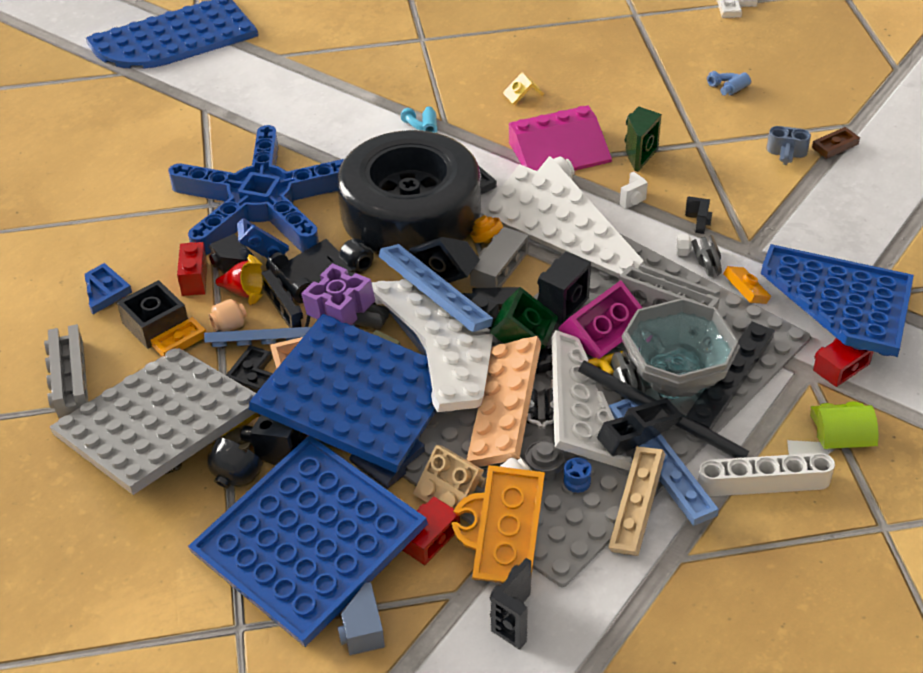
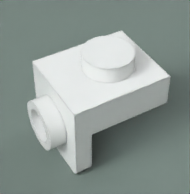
[620,172,648,210]

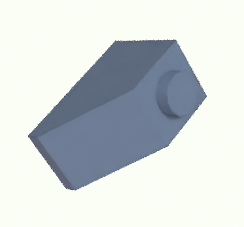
[338,582,385,656]

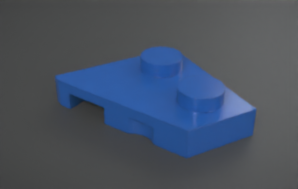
[84,263,132,314]

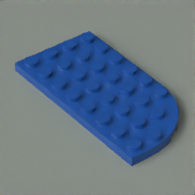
[86,0,258,69]

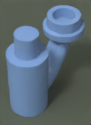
[707,71,751,95]

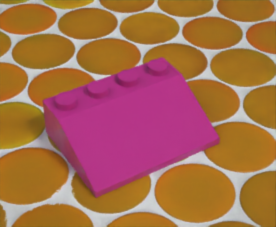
[509,105,612,171]

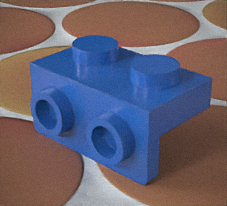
[237,218,289,259]

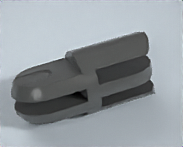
[692,235,722,277]
[353,304,390,330]
[611,352,646,399]

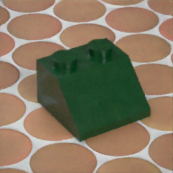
[624,106,662,172]
[490,287,558,350]

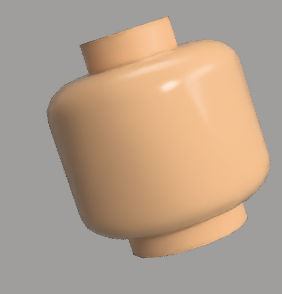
[208,299,247,332]

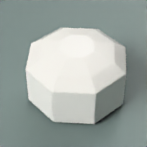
[676,234,692,256]

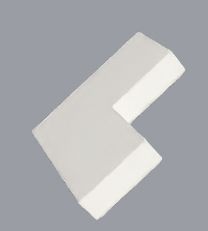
[717,0,758,18]

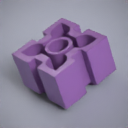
[301,263,375,325]

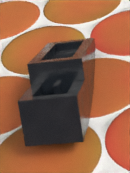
[597,398,683,456]

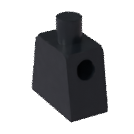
[240,415,304,465]

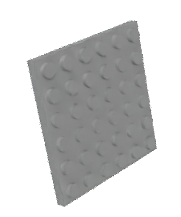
[50,348,256,495]

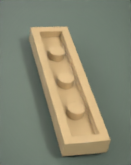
[608,446,666,556]

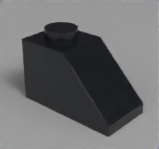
[209,234,254,274]

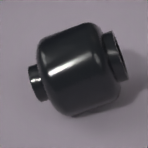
[339,238,374,273]

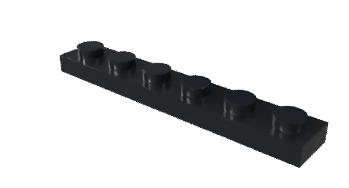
[686,321,775,430]

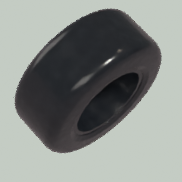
[337,130,481,254]

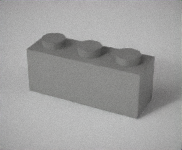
[469,227,529,288]

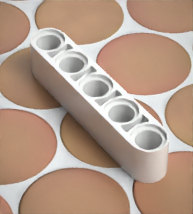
[698,453,835,497]

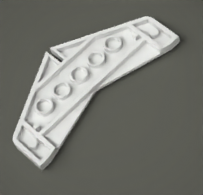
[372,279,493,412]

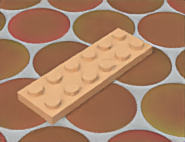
[467,336,541,467]

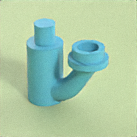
[401,107,437,133]

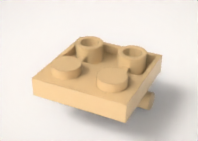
[413,445,486,520]

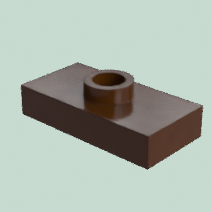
[812,127,860,159]

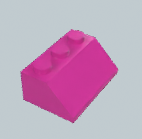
[558,280,643,359]

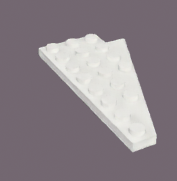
[481,156,645,278]

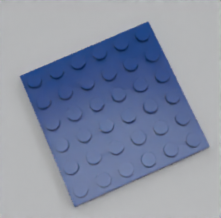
[249,314,437,473]
[188,436,428,647]

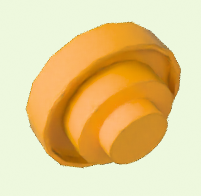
[470,215,503,243]

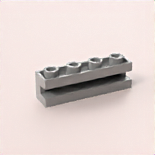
[44,324,89,418]

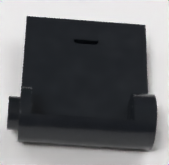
[266,239,357,303]

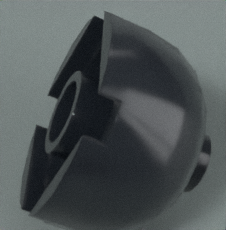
[207,437,264,489]

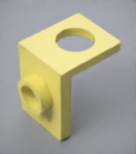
[504,73,544,105]

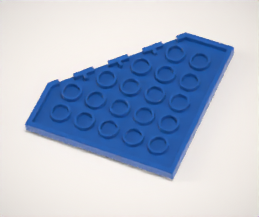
[761,244,914,357]

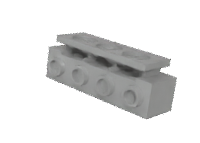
[618,264,720,333]

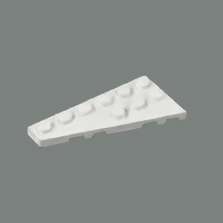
[551,330,633,471]

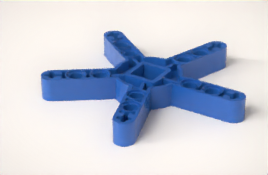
[168,125,344,256]

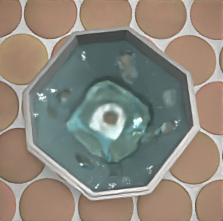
[622,298,740,399]

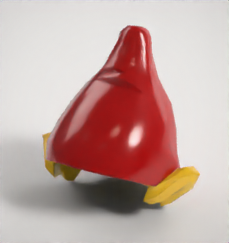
[215,254,263,305]

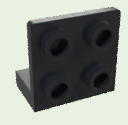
[490,558,532,650]

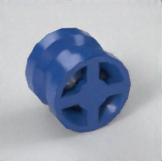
[563,457,592,493]

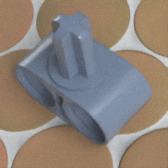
[767,126,811,165]

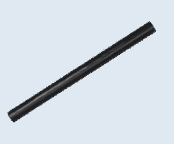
[578,360,750,458]

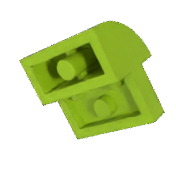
[810,401,878,449]

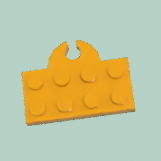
[452,465,545,584]

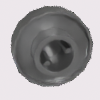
[525,440,565,477]

